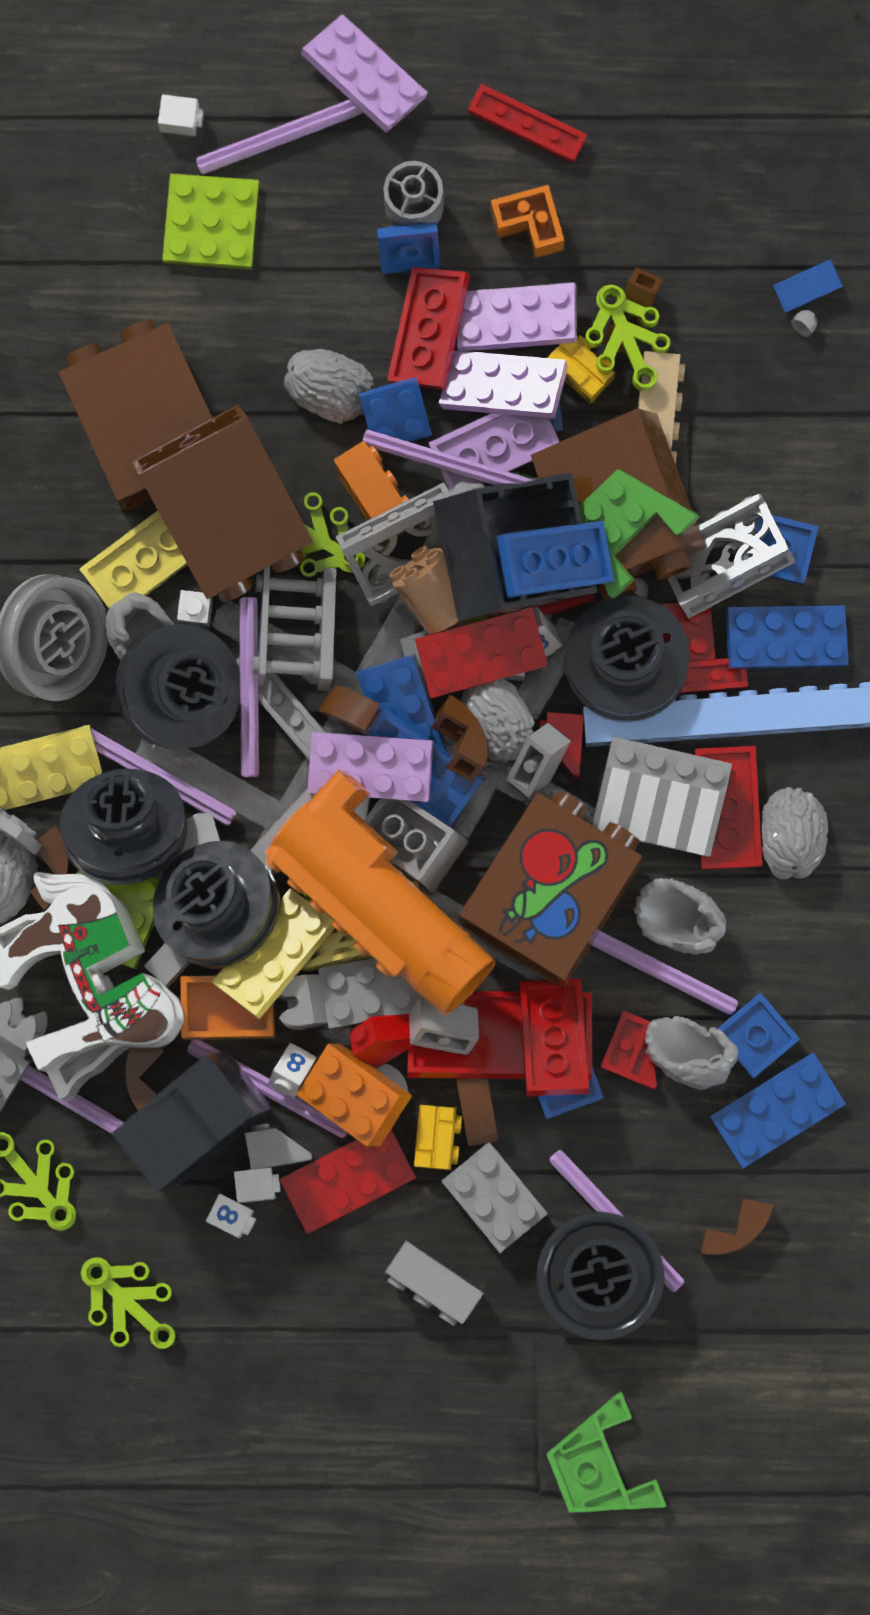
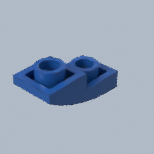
[773,259,843,313]

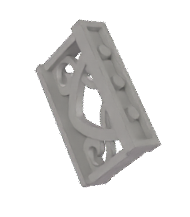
[336,482,451,606]
[668,494,796,618]

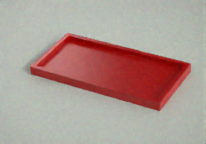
[408,991,592,1080]

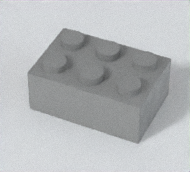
[364,798,468,892]
[442,1142,548,1253]
[386,1241,483,1326]

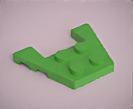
[579,469,700,598]
[546,1392,666,1512]

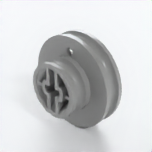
[0,574,108,701]

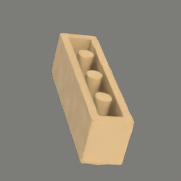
[638,351,685,464]

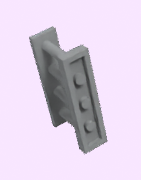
[252,566,336,691]

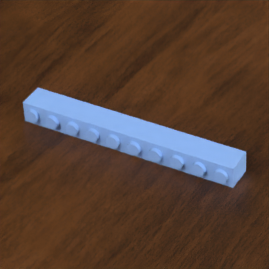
[583,682,870,747]

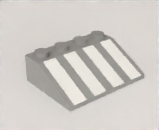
[592,737,732,858]

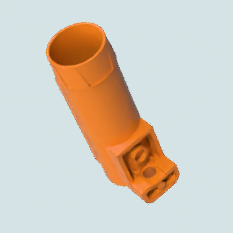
[264,769,496,1016]

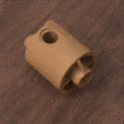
[389,546,466,634]

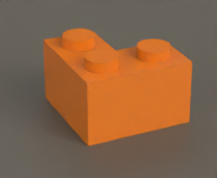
[491,185,564,258]

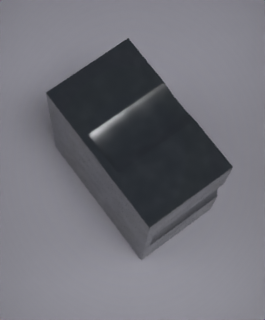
[433,473,597,621]
[111,1051,273,1192]

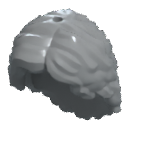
[284,349,375,424]
[105,592,178,669]
[461,678,535,763]
[761,787,828,879]
[0,833,39,924]
[634,878,726,954]
[645,1016,738,1090]

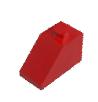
[540,712,584,779]
[349,1013,414,1068]

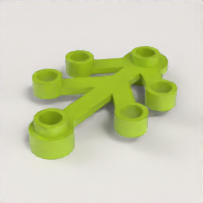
[585,285,670,392]
[300,492,366,578]
[0,1132,76,1231]
[81,1257,176,1349]

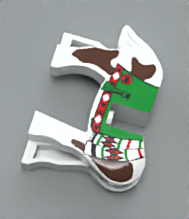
[0,872,184,1101]

